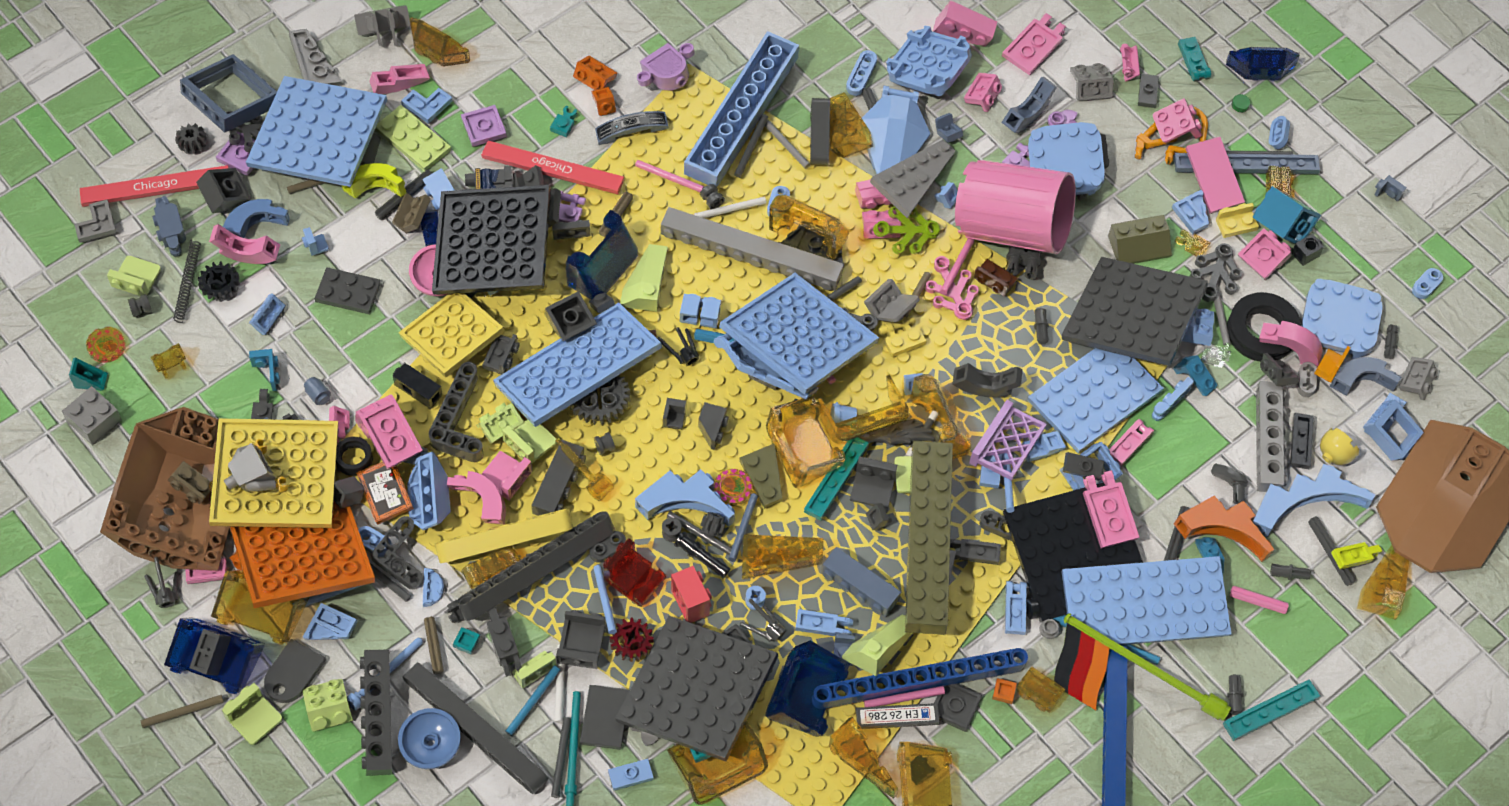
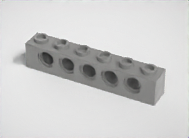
[1256,381,1287,492]

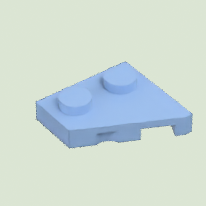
[303,603,358,640]

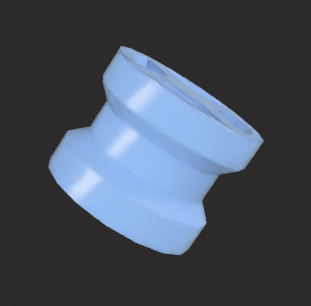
[745,586,766,610]

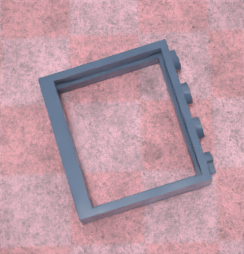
[180,54,277,133]

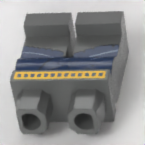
[465,166,512,190]

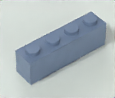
[821,547,901,617]

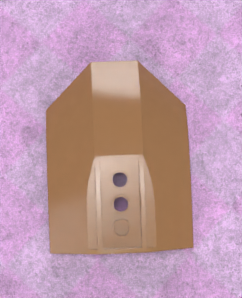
[100,407,229,571]
[1376,420,1509,573]

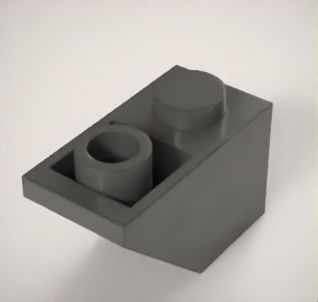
[698,402,729,450]

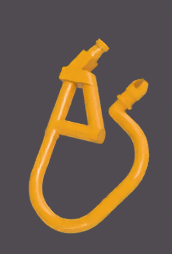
[1135,107,1208,165]

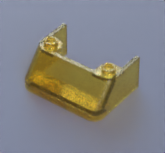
[818,375,909,443]

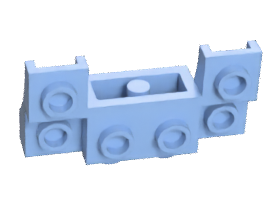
[1182,309,1214,346]

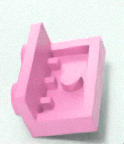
[862,210,901,238]

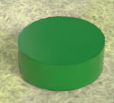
[1231,94,1250,112]

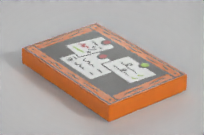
[357,462,414,525]

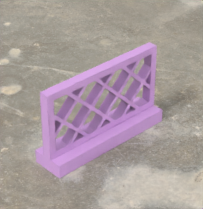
[969,400,1047,481]

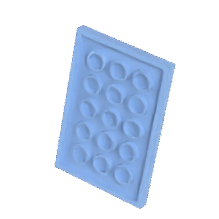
[1027,348,1163,454]

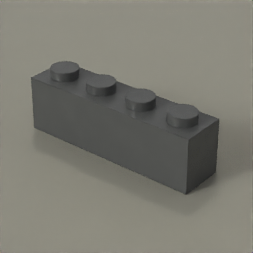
[531,440,586,516]

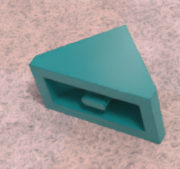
[69,357,108,391]

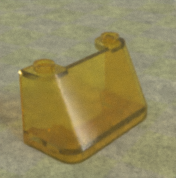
[769,195,849,259]
[910,374,972,459]
[766,396,845,488]
[211,570,309,645]
[667,721,768,805]
[896,742,952,806]

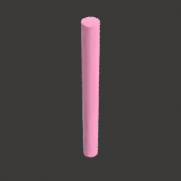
[635,160,704,192]
[940,239,974,295]
[864,686,945,707]

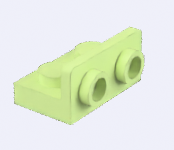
[476,403,524,444]
[512,651,556,689]

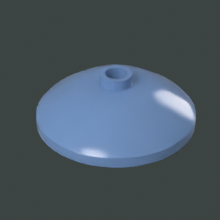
[398,708,461,769]

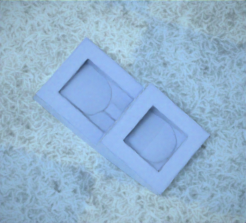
[1022,431,1066,462]

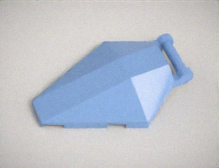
[859,85,930,174]
[714,333,819,399]

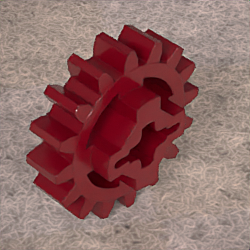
[610,617,654,662]

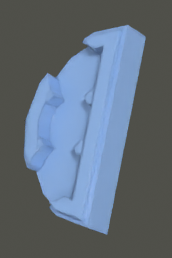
[423,568,444,607]

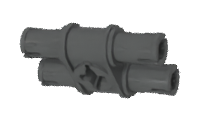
[1006,246,1042,279]

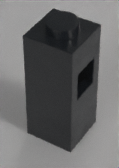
[393,362,443,409]

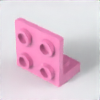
[481,451,532,501]

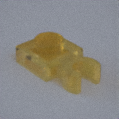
[1175,229,1211,257]

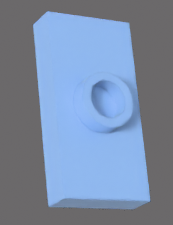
[249,293,286,335]
[979,450,1003,488]
[608,759,654,791]

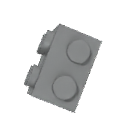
[864,279,920,322]

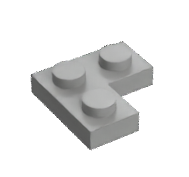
[74,200,116,243]

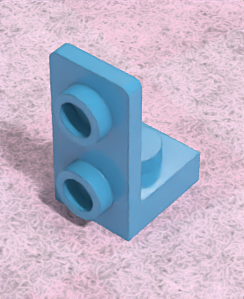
[249,349,280,391]
[1173,355,1217,396]
[1195,537,1225,575]

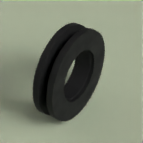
[1227,292,1301,362]

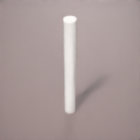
[694,196,766,218]
[555,644,565,723]

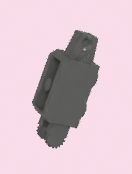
[487,607,522,677]

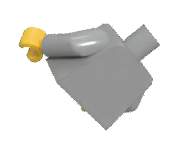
[224,439,288,492]

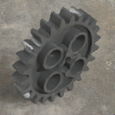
[570,375,631,425]

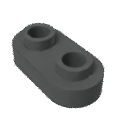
[590,531,626,563]

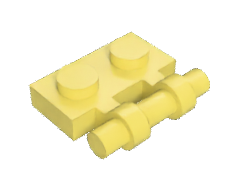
[878,316,926,357]

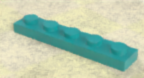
[804,435,869,521]
[1223,679,1320,741]

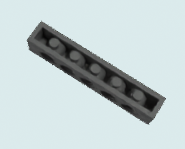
[360,649,392,776]

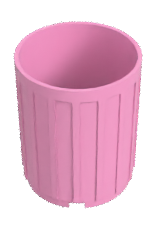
[955,160,1076,254]

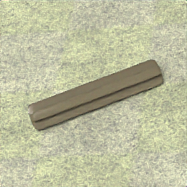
[599,191,633,237]
[424,616,444,674]

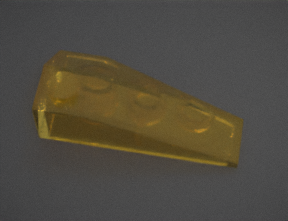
[1357,545,1409,620]
[829,716,898,799]

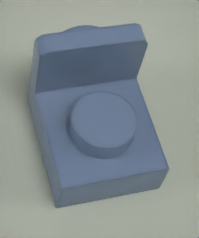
[1374,175,1407,201]
[833,633,856,666]

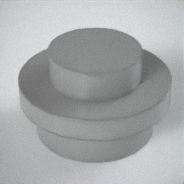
[1039,619,1060,639]

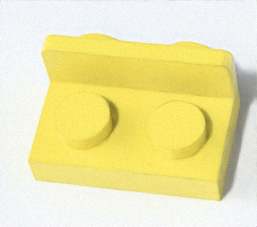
[1216,203,1259,238]

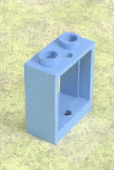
[1363,399,1424,461]
[1060,442,1123,490]

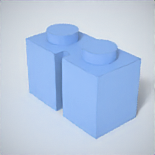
[680,294,721,329]

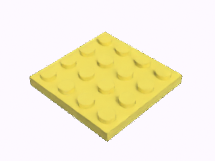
[399,293,505,377]

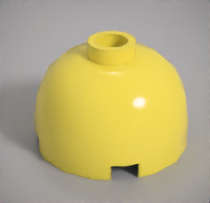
[1320,428,1360,465]

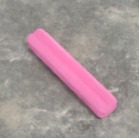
[1230,586,1289,614]

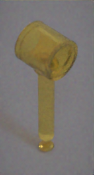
[555,438,614,501]

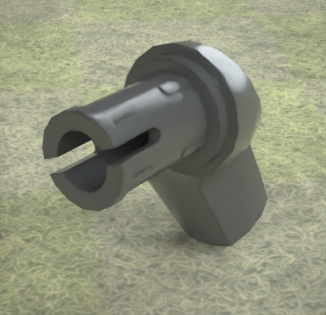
[1211,463,1248,504]

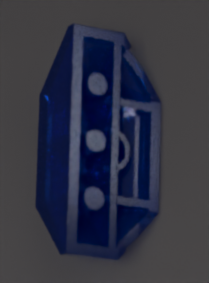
[1226,47,1300,81]

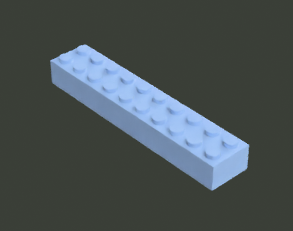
[684,31,799,187]

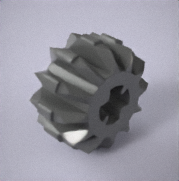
[175,123,207,154]

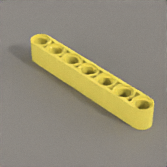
[435,509,573,563]

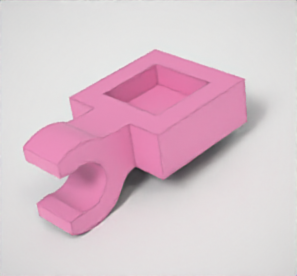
[329,406,350,443]

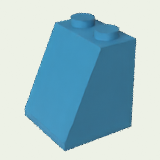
[1253,186,1321,243]

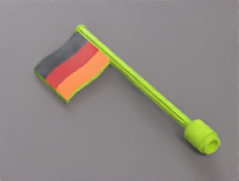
[1054,613,1231,721]

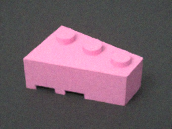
[932,0,997,47]

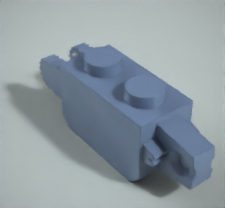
[152,196,186,257]

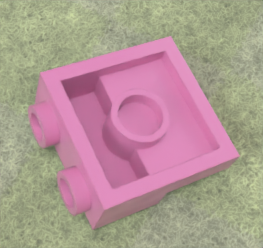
[1238,228,1291,280]

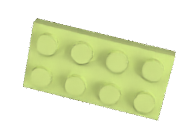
[375,105,451,171]

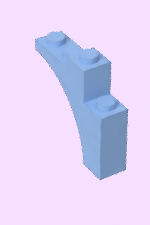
[635,469,735,527]

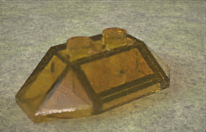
[410,17,470,67]

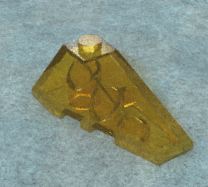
[829,92,873,158]

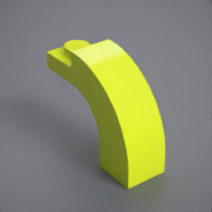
[342,163,407,198]

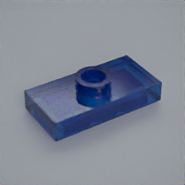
[420,211,438,247]

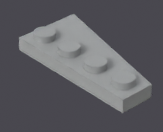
[289,29,342,86]

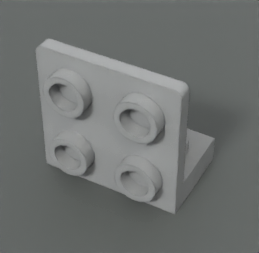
[1070,63,1113,100]

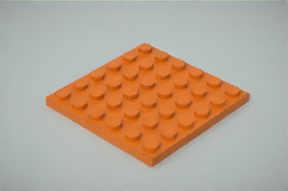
[229,501,375,608]

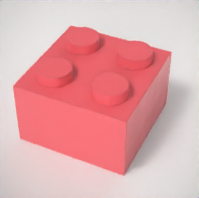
[671,566,712,623]

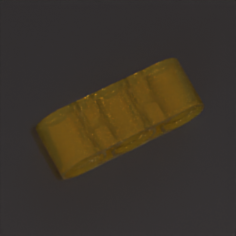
[462,545,521,589]

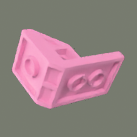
[355,394,423,470]

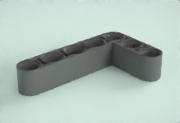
[429,362,484,462]

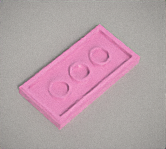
[1185,137,1245,214]

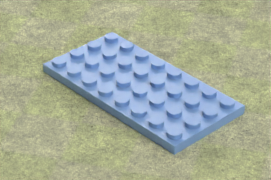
[493,303,662,427]
[1062,556,1231,645]

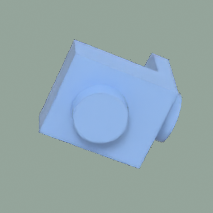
[302,227,329,256]

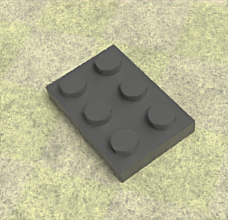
[314,267,381,314]

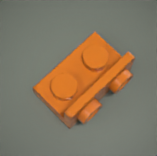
[573,56,617,90]

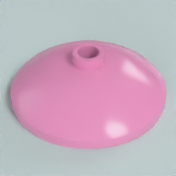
[409,245,447,296]

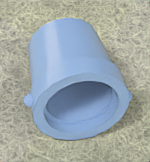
[830,402,857,430]

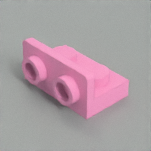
[964,73,1002,112]

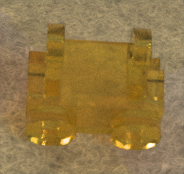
[150,343,187,379]

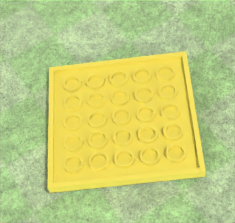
[209,418,338,528]

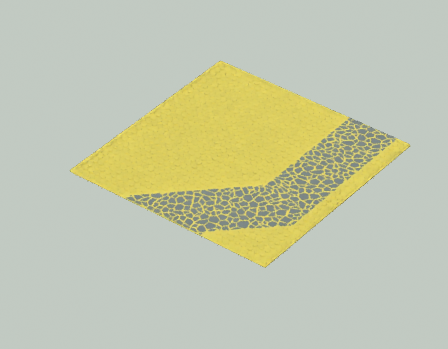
[335,64,1167,806]

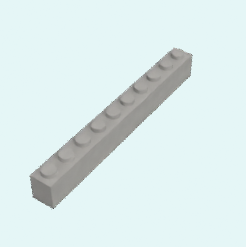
[661,207,843,291]

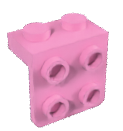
[1153,98,1202,143]

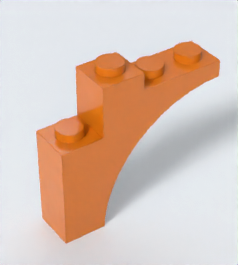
[1174,495,1275,562]

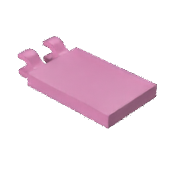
[1002,13,1066,75]
[1083,470,1140,549]

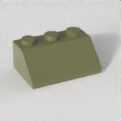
[1108,215,1172,264]

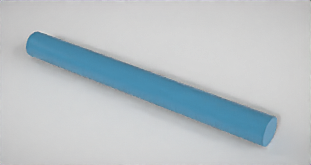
[505,665,560,736]

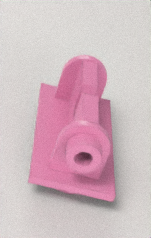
[1120,44,1140,82]

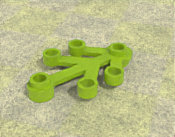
[873,206,940,254]

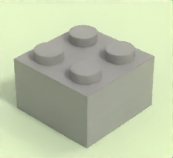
[62,386,122,445]

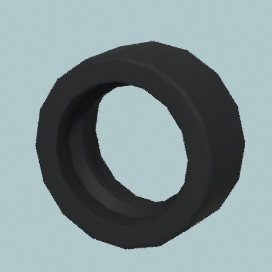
[336,436,373,476]

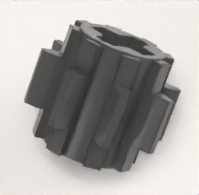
[700,512,726,537]

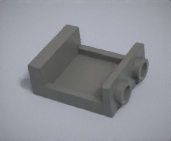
[556,610,606,669]

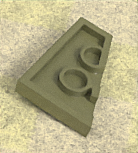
[739,443,782,509]

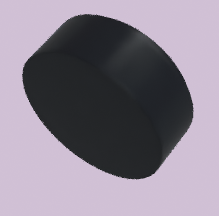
[1026,598,1040,619]

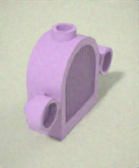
[637,43,695,91]

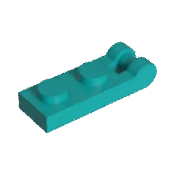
[1178,37,1211,81]

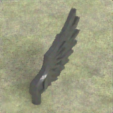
[851,417,935,446]

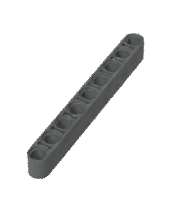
[457,511,615,621]
[402,662,548,794]

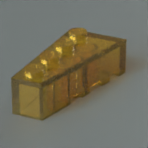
[742,534,824,579]

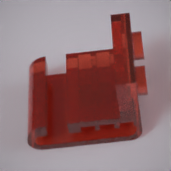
[603,538,666,607]

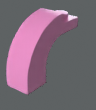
[209,224,280,264]
[1259,321,1323,366]
[447,471,506,525]

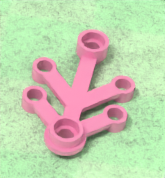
[925,256,979,320]

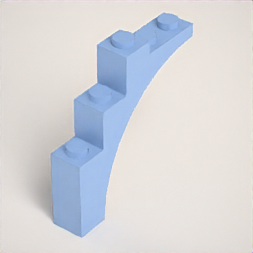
[1253,464,1375,537]

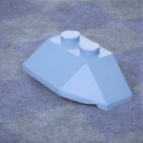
[407,452,451,530]

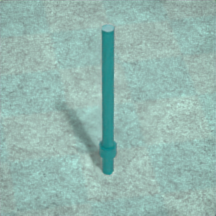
[564,691,581,806]

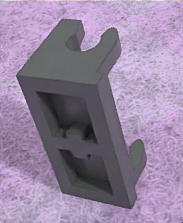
[190,629,231,676]

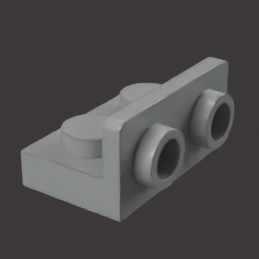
[1399,357,1438,400]

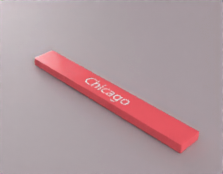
[481,140,624,194]
[80,165,229,207]

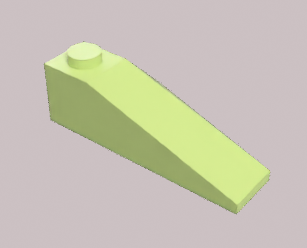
[620,244,668,312]
[842,614,913,676]

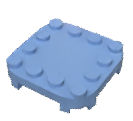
[886,26,972,96]
[1028,122,1105,196]
[1301,279,1382,359]

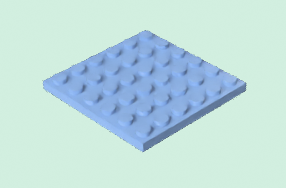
[246,76,387,187]
[719,273,879,395]

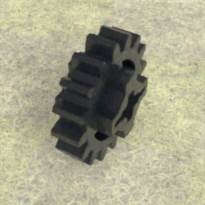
[198,261,240,301]

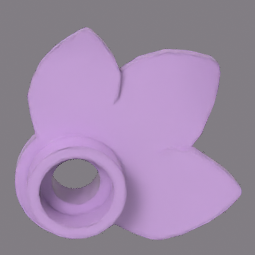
[1048,110,1077,126]

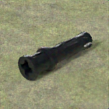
[674,531,730,578]

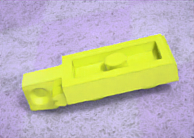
[1331,542,1382,569]

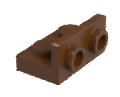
[974,259,1018,297]

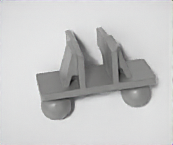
[354,5,411,46]

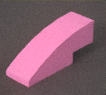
[369,64,430,94]

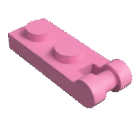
[1109,419,1154,466]

